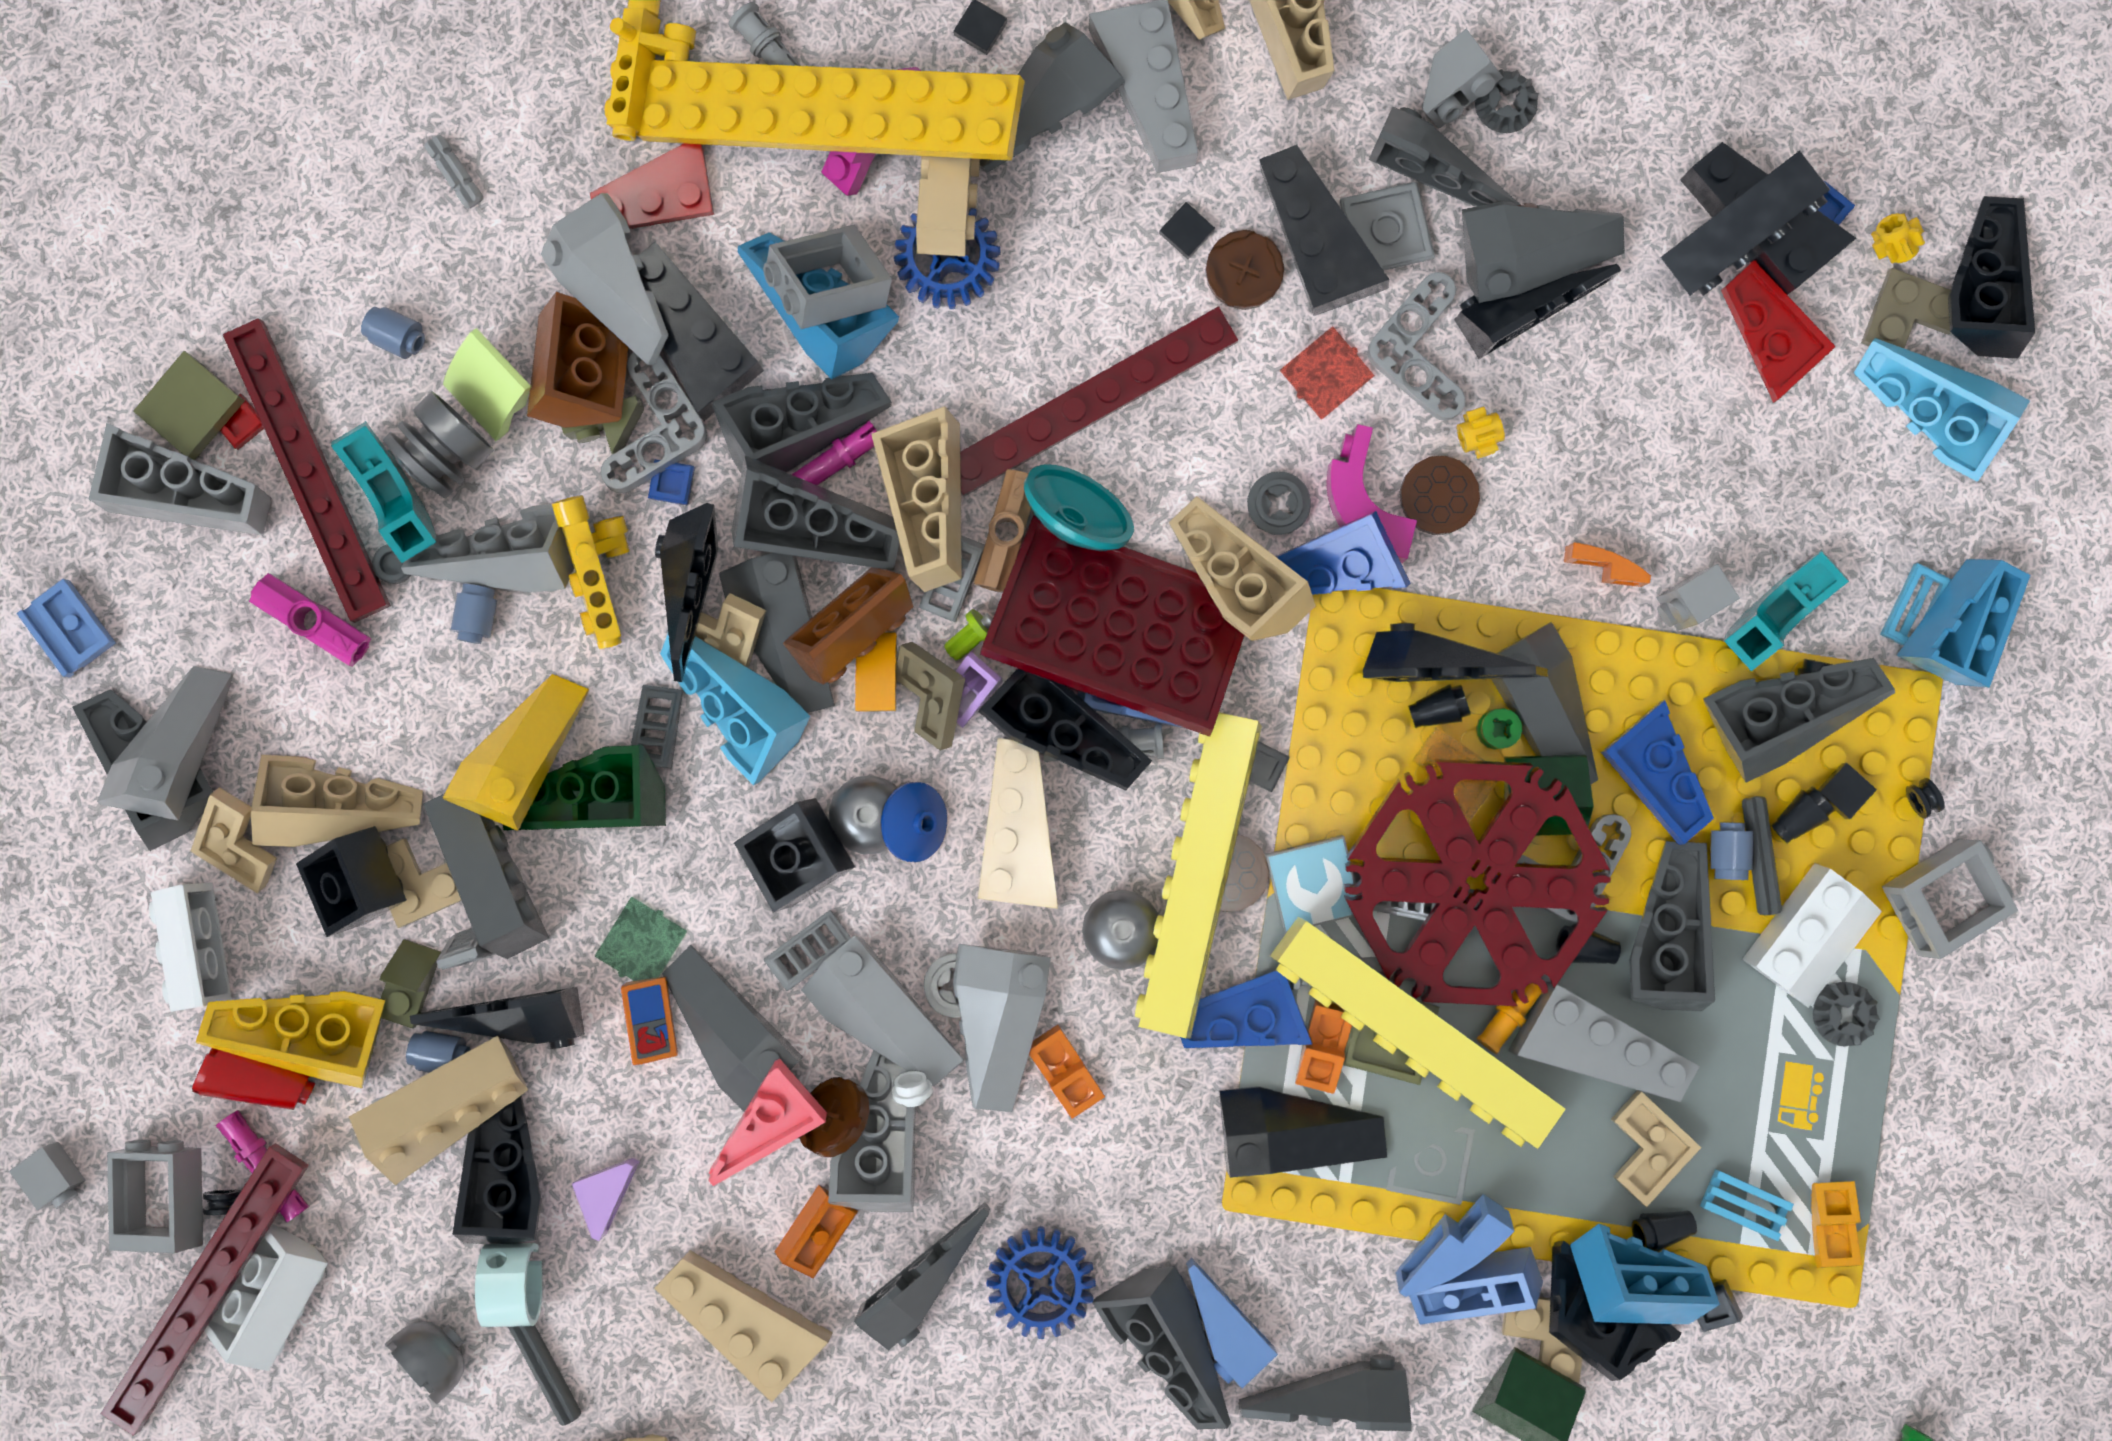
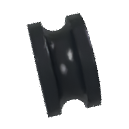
[1906,778,1945,819]
[203,1189,241,1215]

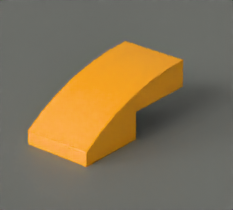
[855,633,897,712]
[1811,1181,1862,1268]

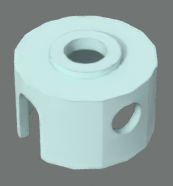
[475,1243,542,1327]

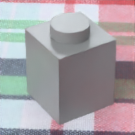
[9,1142,86,1211]

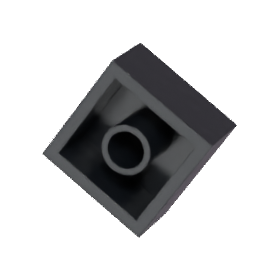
[734,798,855,913]
[296,826,407,937]

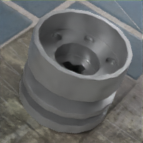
[383,391,494,499]

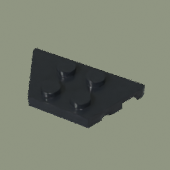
[1549,1241,1681,1381]

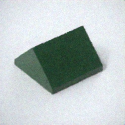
[1504,755,1594,836]
[1472,1347,1586,1441]

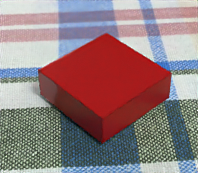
[220,393,264,450]

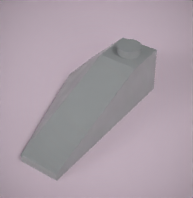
[801,935,964,1087]
[953,944,1051,1112]
[828,1050,916,1212]

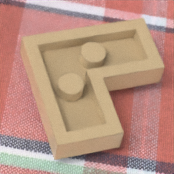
[695,593,766,668]
[191,787,277,894]
[387,839,461,928]
[1611,1090,1702,1207]
[1501,1297,1582,1383]

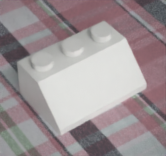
[1742,863,1882,1008]
[149,883,232,1012]
[204,1223,328,1371]

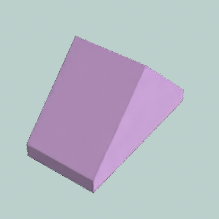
[956,652,1003,728]
[572,1158,640,1241]

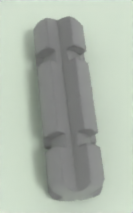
[425,135,483,209]

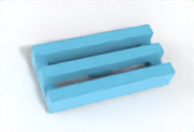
[1880,563,1952,645]
[1700,1169,1794,1241]

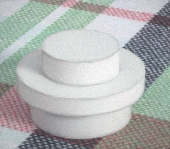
[892,1071,933,1107]

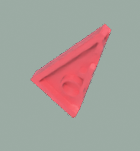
[708,1059,827,1186]

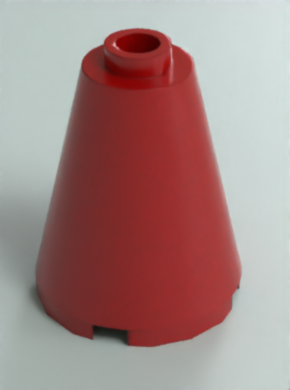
[192,1048,316,1110]

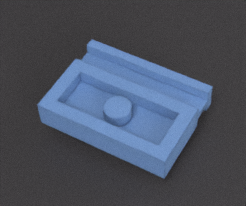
[16,579,116,678]

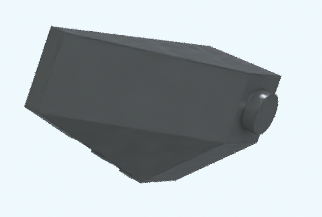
[980,22,1125,173]
[1462,201,1625,303]
[1491,622,1598,784]
[72,689,213,851]
[662,945,803,1112]
[854,1202,990,1351]
[1092,1266,1231,1430]
[1239,1354,1412,1431]

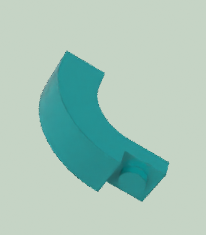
[331,421,436,563]
[1724,549,1849,671]

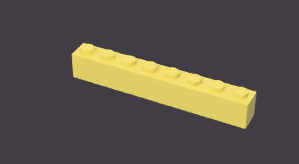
[1135,712,1262,1039]
[1270,917,1566,1149]

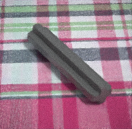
[1742,796,1782,916]
[508,1325,581,1426]

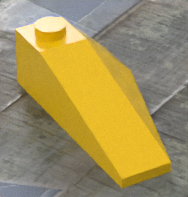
[443,674,589,831]
[196,991,385,1088]

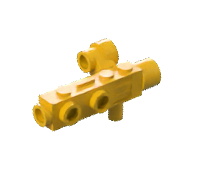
[604,0,696,141]
[551,495,630,649]

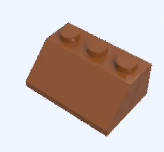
[527,292,628,428]
[783,567,914,685]

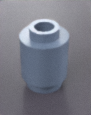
[361,307,425,359]
[450,584,497,644]
[1711,823,1753,880]
[406,1031,471,1073]

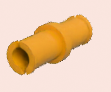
[1476,983,1543,1054]

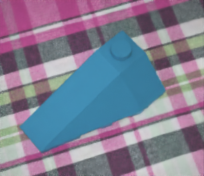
[737,232,899,379]

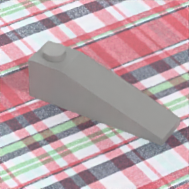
[541,193,668,365]
[401,504,574,593]
[97,666,233,821]

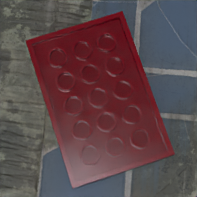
[980,515,1245,737]

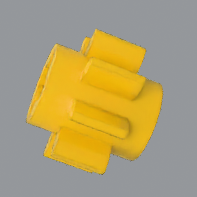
[1871,213,1925,263]
[1456,406,1505,459]

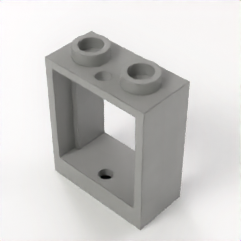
[763,224,892,329]
[1882,839,2018,959]
[107,1140,203,1253]

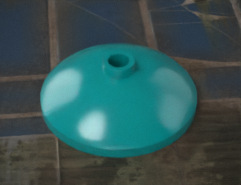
[1024,464,1134,551]

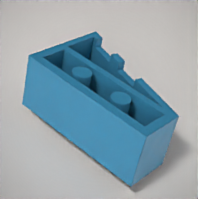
[1896,559,2031,688]
[1570,1224,1720,1325]

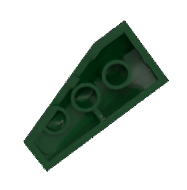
[503,745,666,831]

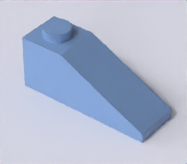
[1409,1247,1543,1325]
[1186,1258,1278,1388]

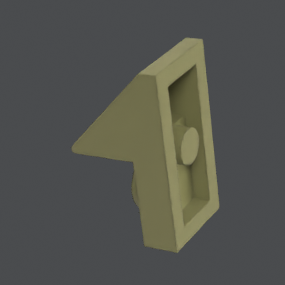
[561,395,644,454]
[379,939,441,1029]

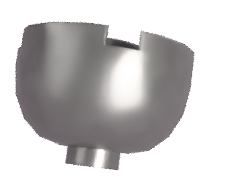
[829,775,897,855]
[1082,890,1159,970]
[385,1321,464,1404]

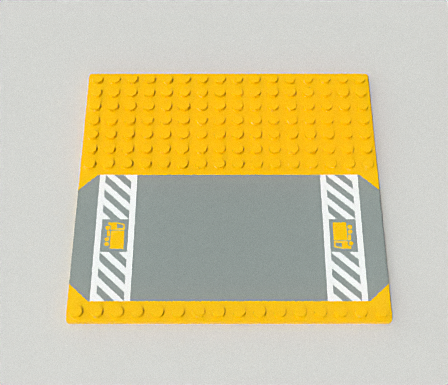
[1222,588,1943,1308]

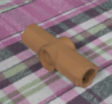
[974,469,1031,593]

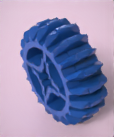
[894,208,1001,309]
[986,1226,1096,1339]

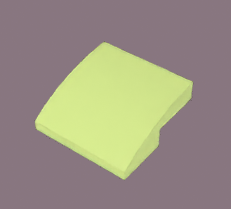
[443,328,531,441]

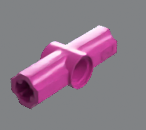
[249,573,371,667]

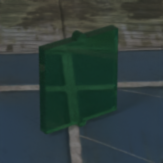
[595,897,687,981]

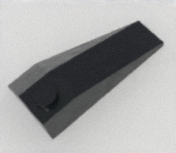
[655,503,718,682]
[978,669,1152,791]
[1219,1087,1387,1178]
[452,1095,542,1244]

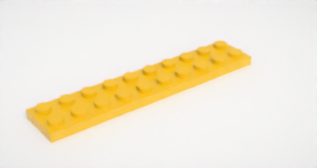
[637,60,1025,161]

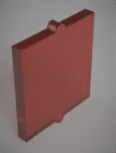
[1280,326,1375,420]

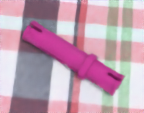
[791,420,877,485]
[216,1110,310,1223]

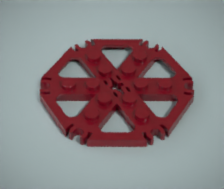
[1344,759,1611,1006]

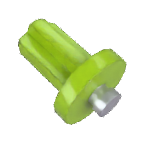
[944,609,993,661]

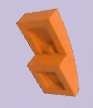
[1564,542,1651,587]
[1295,999,1352,1094]
[1029,1025,1105,1119]

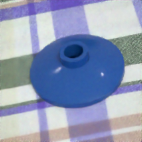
[881,782,947,862]

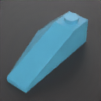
[1854,338,2030,482]
[660,634,810,786]

